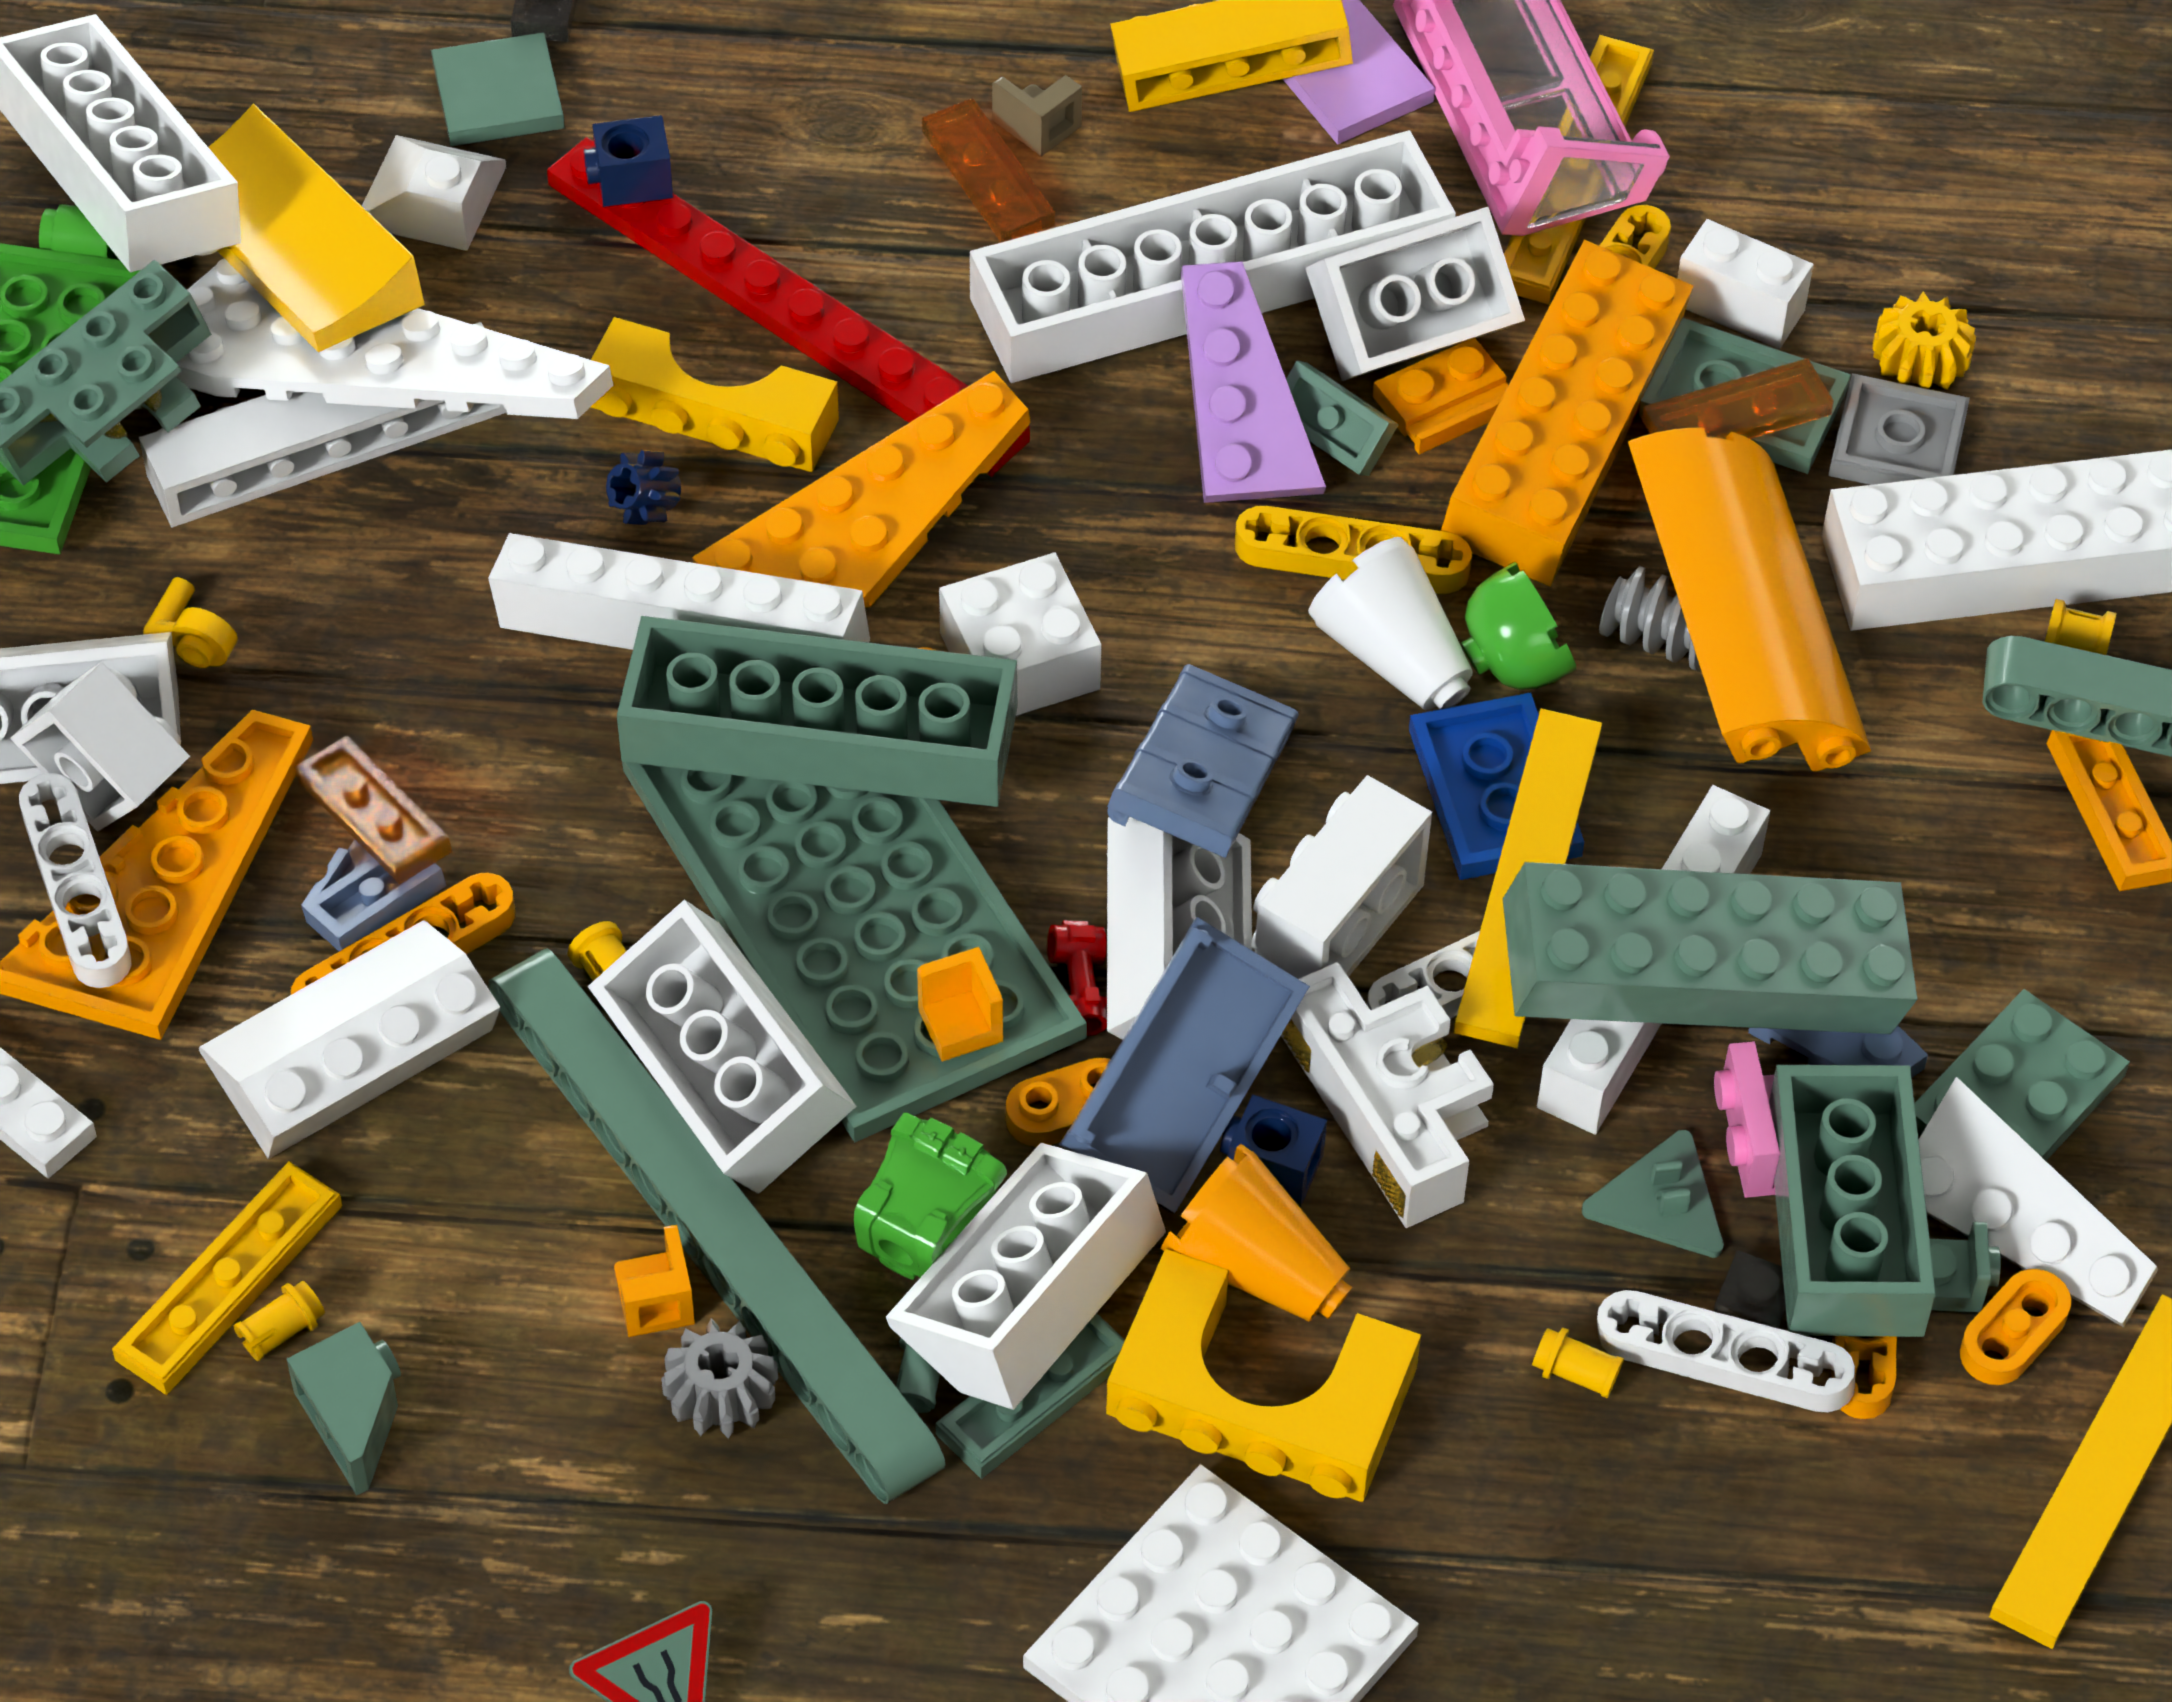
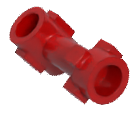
[1046,920,1107,1036]

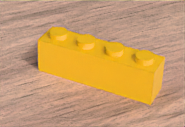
[1110,0,1353,112]

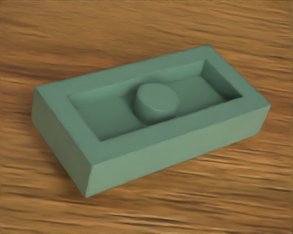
[1286,361,1399,476]

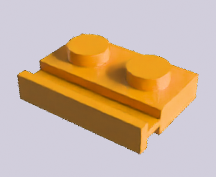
[1373,338,1508,455]

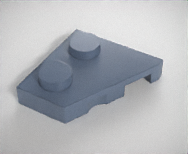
[301,807,446,951]

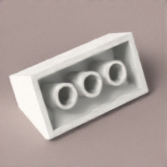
[0,632,181,784]
[1107,817,1252,1040]
[199,920,500,1159]
[886,1143,1166,1410]

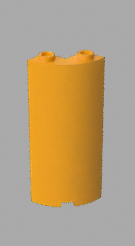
[1628,428,1871,771]

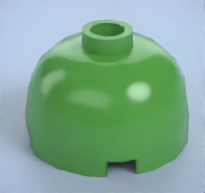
[1461,562,1576,690]

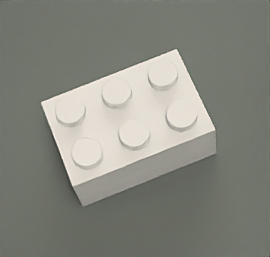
[1305,207,1525,381]
[1251,775,1432,979]

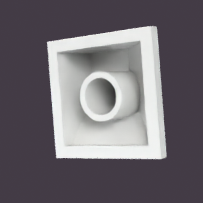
[362,135,506,251]

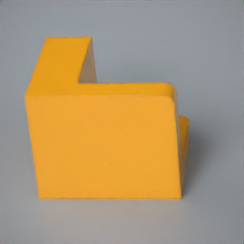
[917,947,1003,1062]
[614,1224,695,1337]

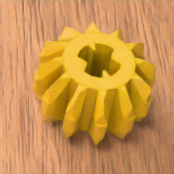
[1872,291,1976,390]

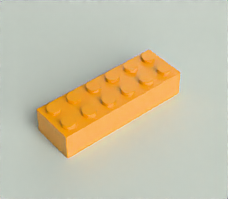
[1441,239,1694,587]

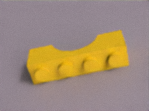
[591,317,839,472]

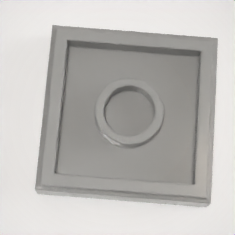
[1829,373,1970,485]

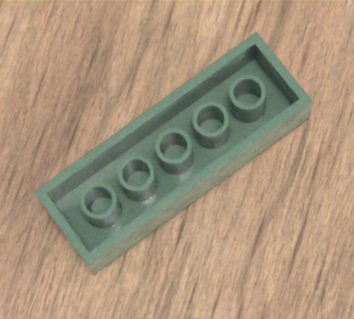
[617,616,1018,807]
[1503,862,1918,1034]

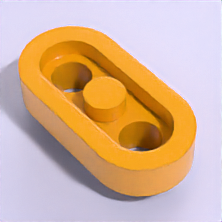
[1006,1058,1110,1147]
[1960,1269,2071,1385]

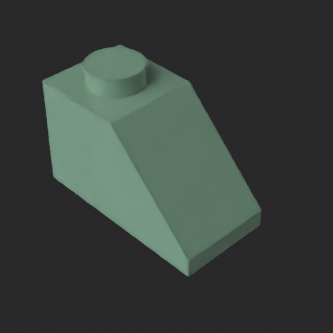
[287,1322,401,1496]

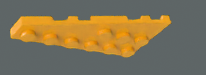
[692,371,1031,608]
[0,709,313,1040]

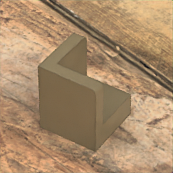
[992,75,1082,156]

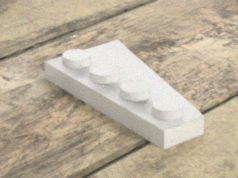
[1918,1077,2158,1327]

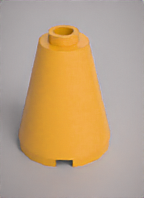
[1161,1144,1353,1322]

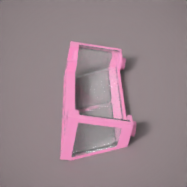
[1393,0,1670,236]

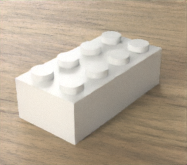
[588,900,857,1194]

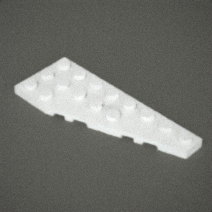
[177,258,614,419]

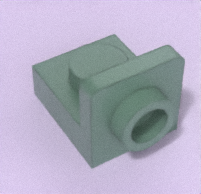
[1930,1222,2001,1312]

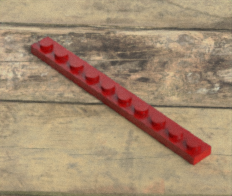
[547,137,1030,477]

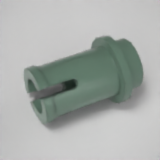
[896,1337,940,1413]

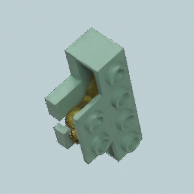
[0,260,212,486]

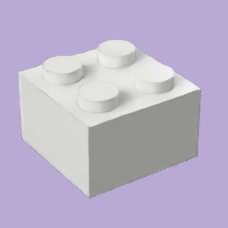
[939,552,1101,716]
[10,662,190,831]

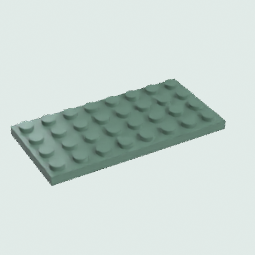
[622,762,1087,1143]

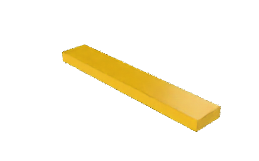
[1504,35,1654,305]
[1454,708,1602,1048]
[1989,1294,2172,1649]

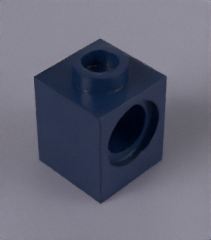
[584,115,673,207]
[1220,1094,1327,1207]

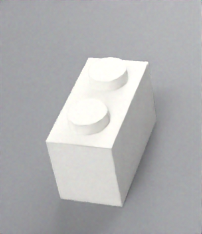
[1677,219,1814,349]

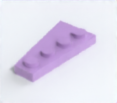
[1181,261,1326,503]

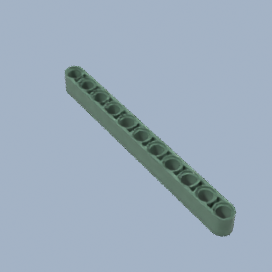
[488,948,946,1504]

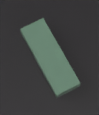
[936,1313,1125,1479]

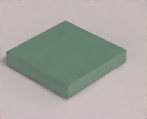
[431,32,565,146]

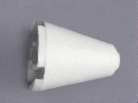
[1308,537,1473,710]

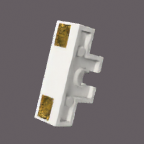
[1281,962,1494,1228]

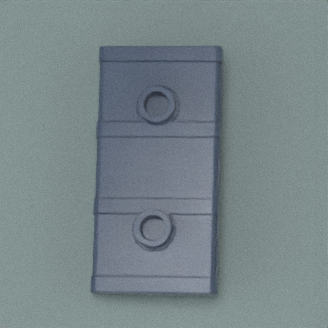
[1107,664,1299,858]
[1059,917,1310,1214]

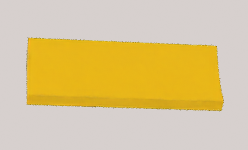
[208,103,425,352]

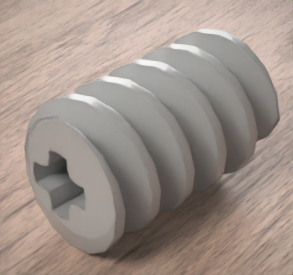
[1599,566,1701,672]

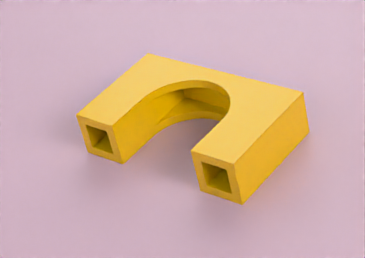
[1106,1248,1421,1502]

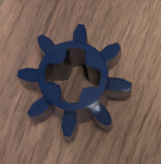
[606,450,681,525]

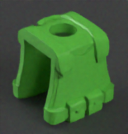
[854,1113,1007,1280]

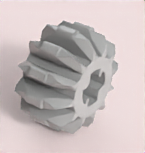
[661,1318,778,1439]

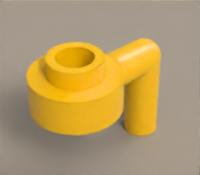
[143,577,238,668]

